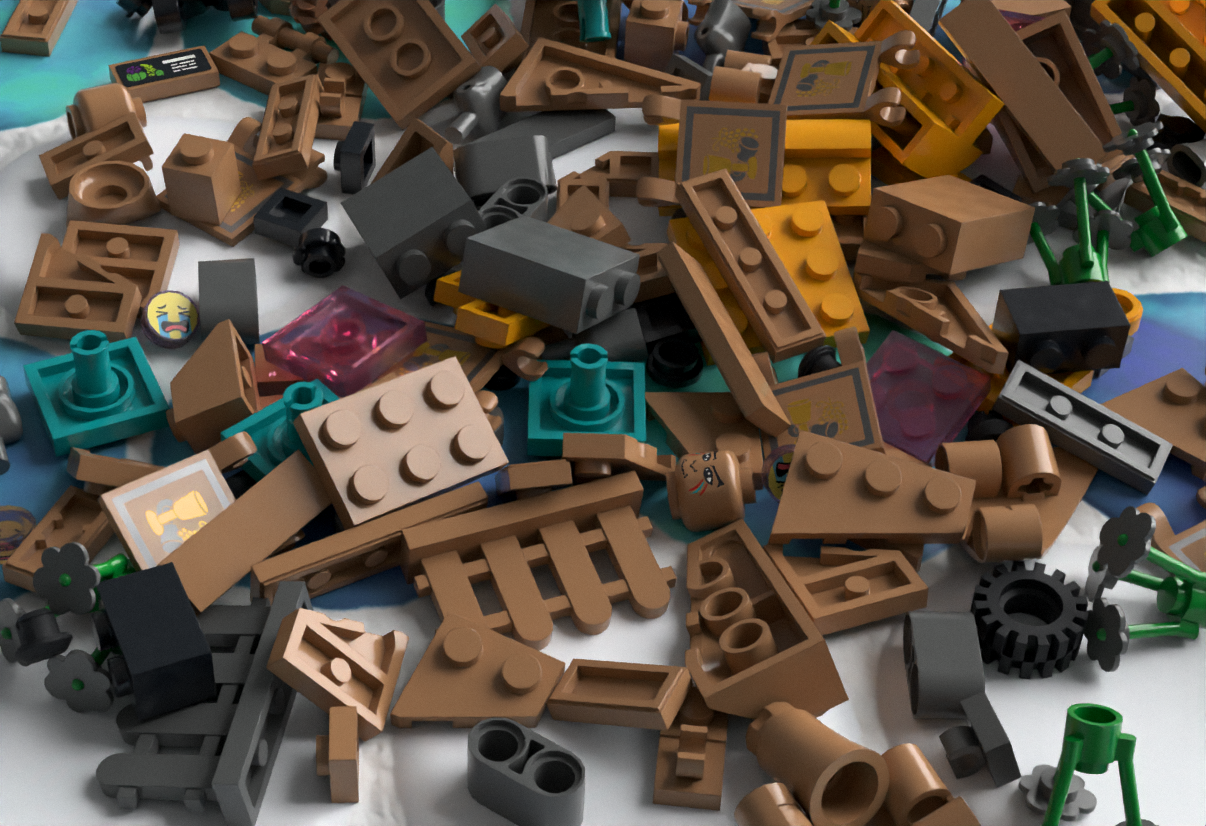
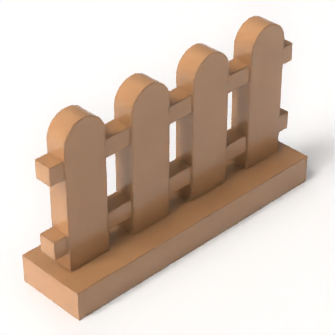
[400,470,677,651]

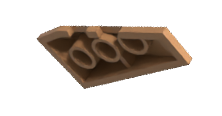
[685,518,849,720]

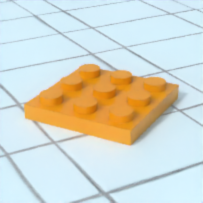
[667,200,870,366]

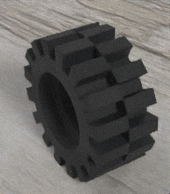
[970,561,1089,679]

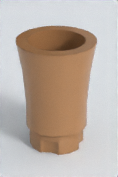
[745,702,890,826]

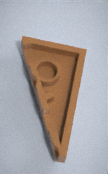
[500,37,701,112]
[852,272,1008,374]

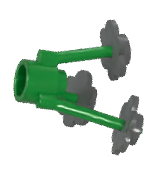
[1027,158,1133,286]

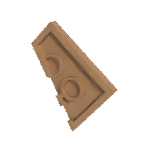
[1100,368,1206,480]
[768,429,976,544]

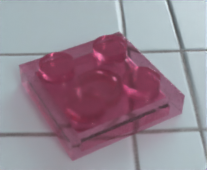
[262,285,427,398]
[867,330,991,468]

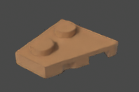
[266,608,409,742]

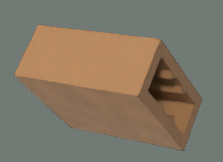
[863,175,1035,275]

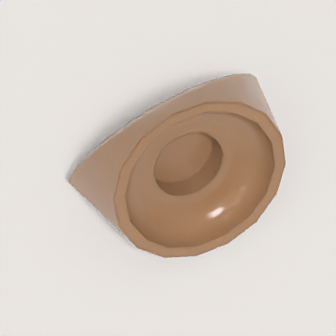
[66,160,161,227]

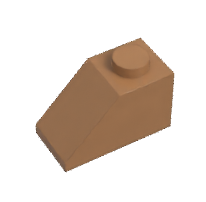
[166,319,261,454]

